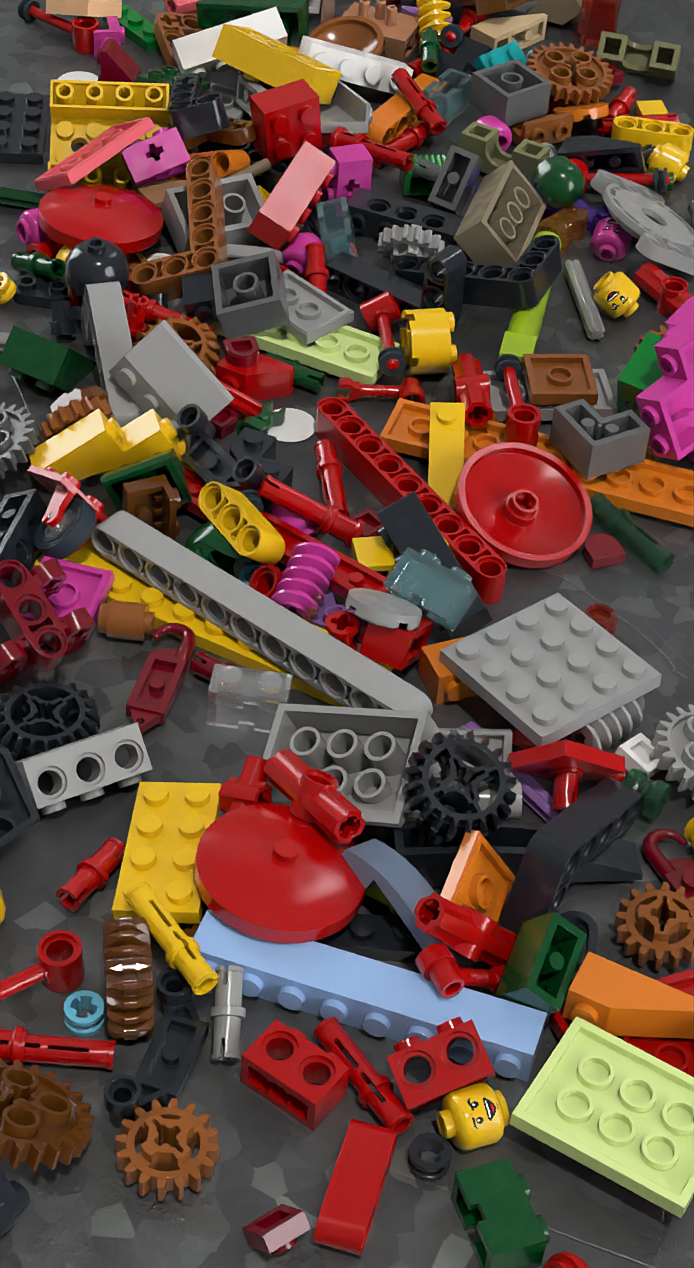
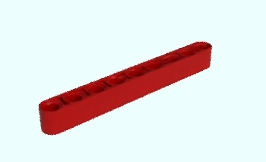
[315,397,507,604]

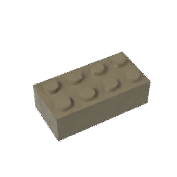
[454,160,547,266]

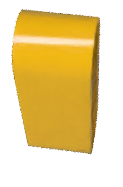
[610,116,694,156]
[198,481,285,566]

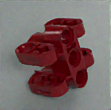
[0,559,96,686]

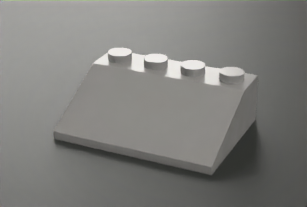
[263,703,440,828]

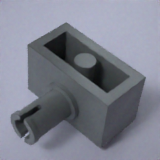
[412,145,484,216]

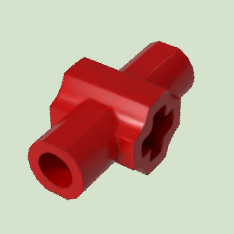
[218,755,273,814]

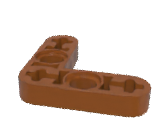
[153,12,202,73]

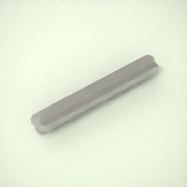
[564,259,605,341]

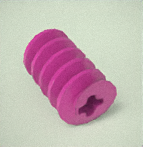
[271,542,340,624]

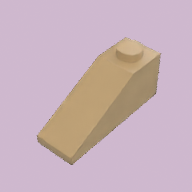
[470,13,548,50]

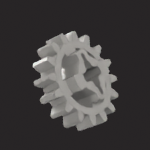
[377,224,445,264]

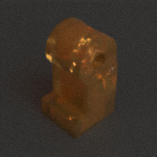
[538,206,589,256]

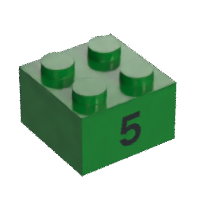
[617,331,663,420]

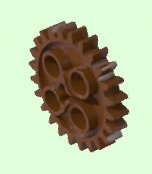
[0,1058,95,1171]

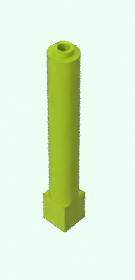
[499,231,562,370]

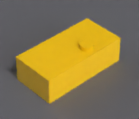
[212,24,342,105]

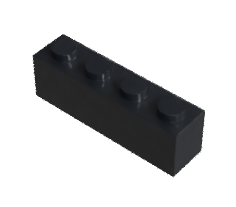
[377,491,493,640]

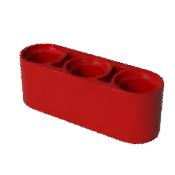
[313,1119,398,1256]

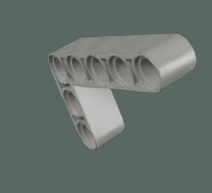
[81,281,145,428]

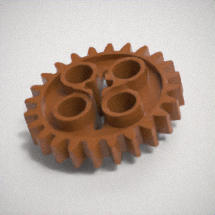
[526,42,614,106]

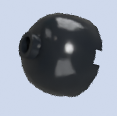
[65,237,129,297]

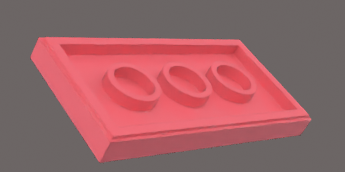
[33,117,155,192]

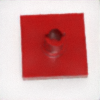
[509,740,625,813]

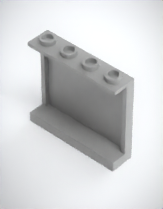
[236,75,373,133]

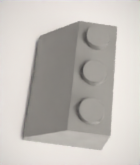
[109,320,234,441]

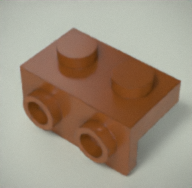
[509,112,574,146]

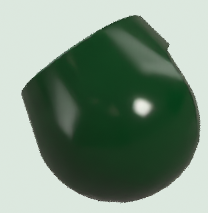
[531,156,585,209]
[184,521,252,577]

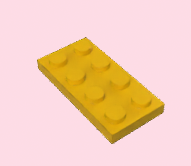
[112,782,222,924]

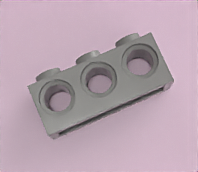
[15,722,152,815]

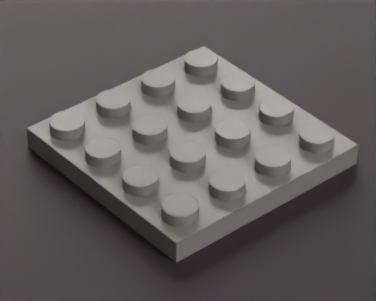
[439,593,662,746]

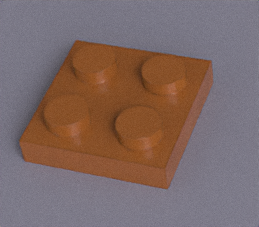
[521,354,599,406]

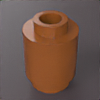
[98,600,156,641]

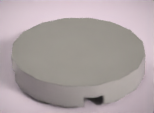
[345,588,422,630]

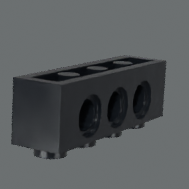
[343,187,464,247]
[0,489,47,588]

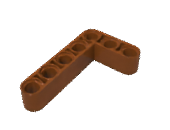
[130,155,228,301]

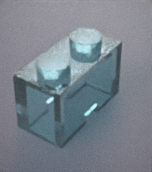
[423,68,472,127]
[316,196,359,261]
[383,547,478,632]

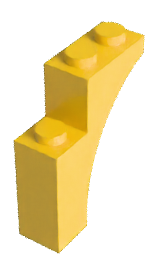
[29,408,196,481]

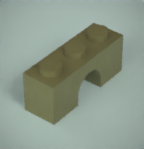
[596,31,681,81]
[459,121,551,185]

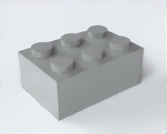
[161,173,266,253]

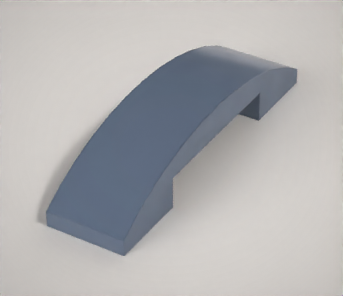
[341,838,470,968]

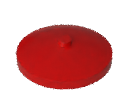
[38,183,163,254]
[454,442,592,568]
[194,804,366,943]

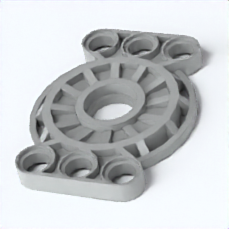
[590,169,694,275]

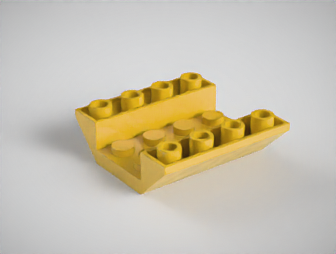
[47,79,169,193]

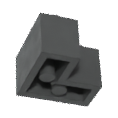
[549,399,651,479]

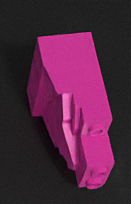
[635,296,694,464]

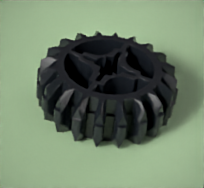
[0,677,101,774]
[402,728,517,843]

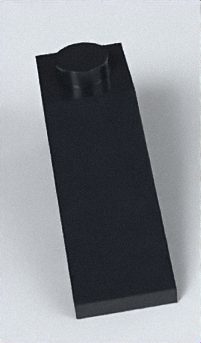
[557,135,646,173]

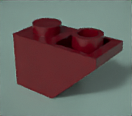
[97,38,141,82]

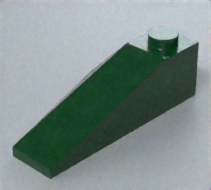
[196,0,309,47]

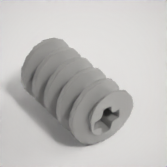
[566,695,645,751]

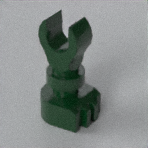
[236,401,286,436]

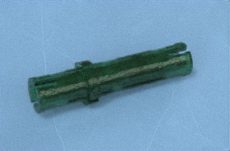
[590,493,675,573]

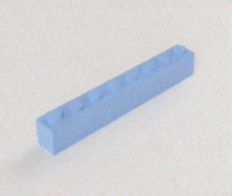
[193,909,547,1082]

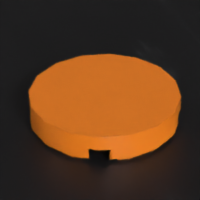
[554,102,609,122]

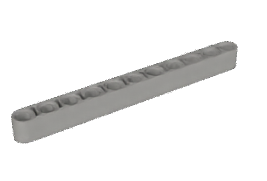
[90,510,433,716]

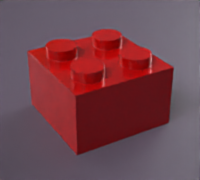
[249,79,322,164]

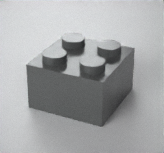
[469,59,552,127]
[211,250,290,339]

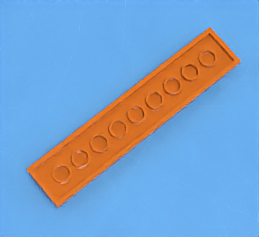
[380,398,694,528]

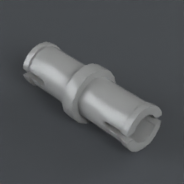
[210,965,246,1062]

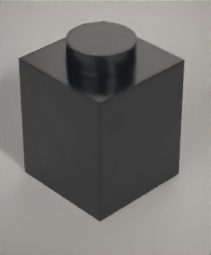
[181,271,219,324]

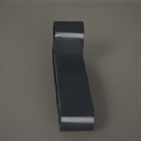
[167,75,229,139]

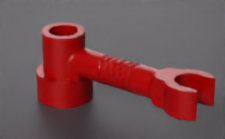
[337,377,426,404]
[415,943,507,998]

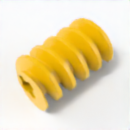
[416,0,451,47]

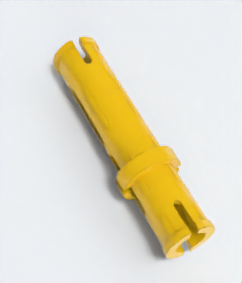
[125,882,219,995]

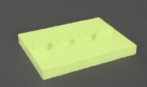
[510,1016,694,1218]

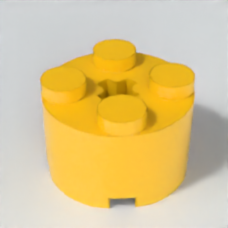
[400,308,458,376]

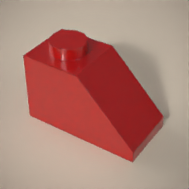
[216,353,294,401]

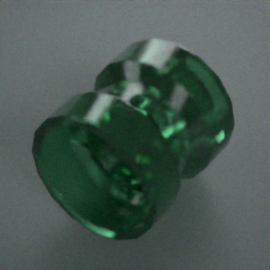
[622,767,672,821]

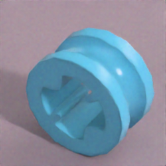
[63,990,105,1037]

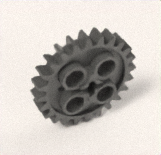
[0,403,40,479]

